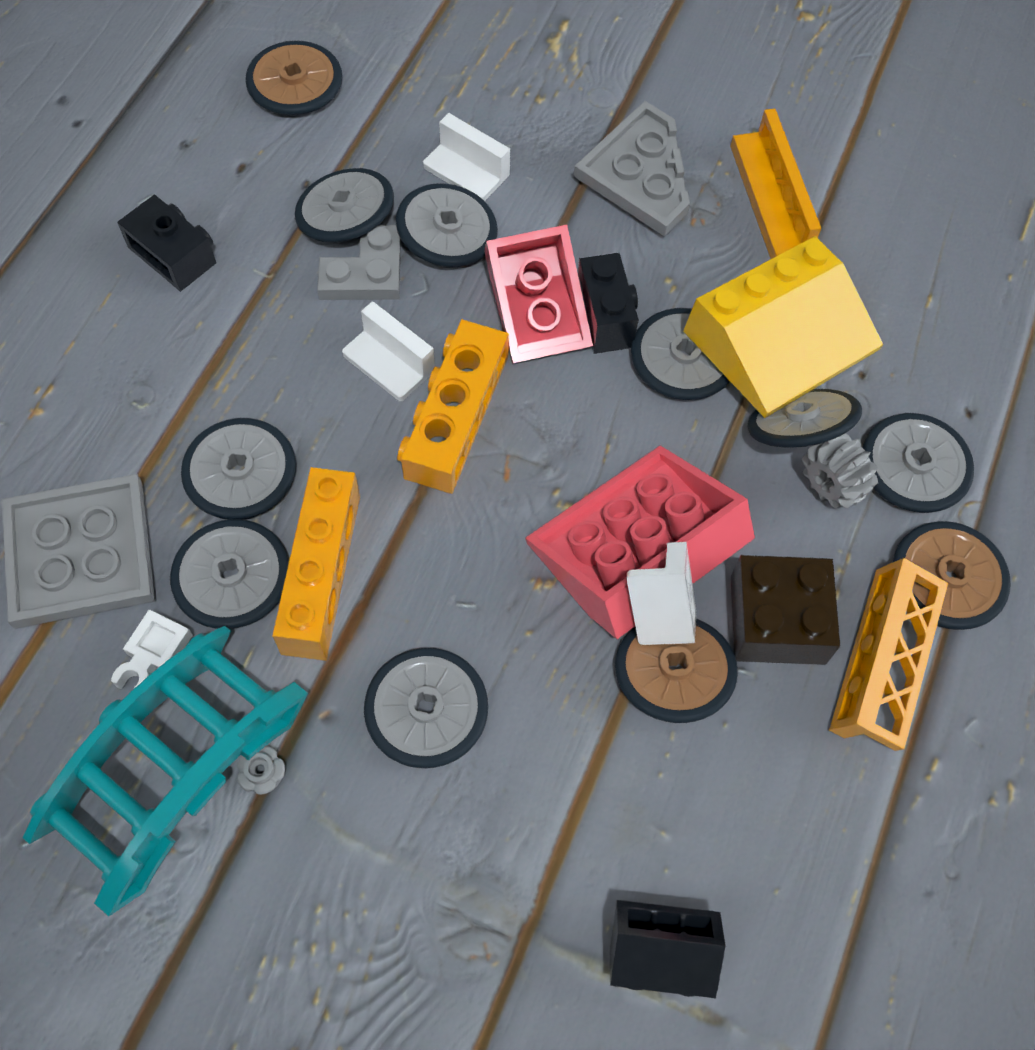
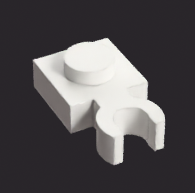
[111,610,193,689]

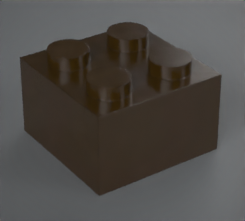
[730,555,840,665]

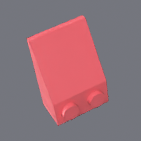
[484,225,593,364]

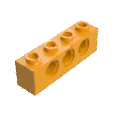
[397,319,509,494]
[272,467,360,661]

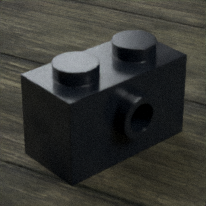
[117,194,216,292]
[578,253,639,354]
[610,900,726,998]

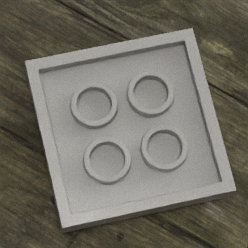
[1,474,155,629]

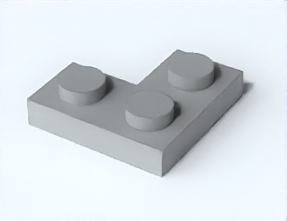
[317,225,401,300]

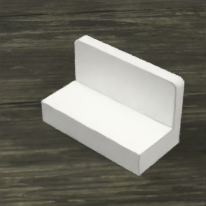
[423,113,510,201]
[342,301,435,401]
[627,542,697,645]

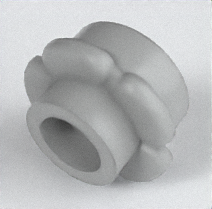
[237,746,285,795]

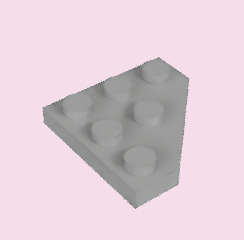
[574,101,690,237]

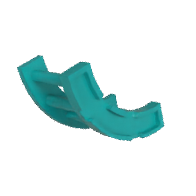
[23,626,308,917]

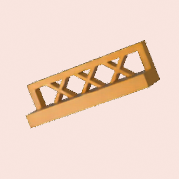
[730,108,822,259]
[829,558,948,751]

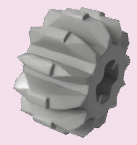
[802,433,879,508]

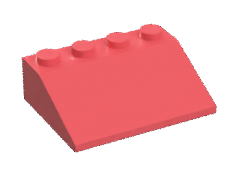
[525,446,755,639]

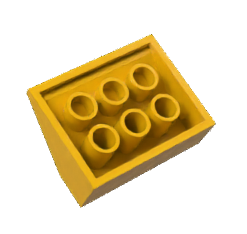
[683,236,883,418]

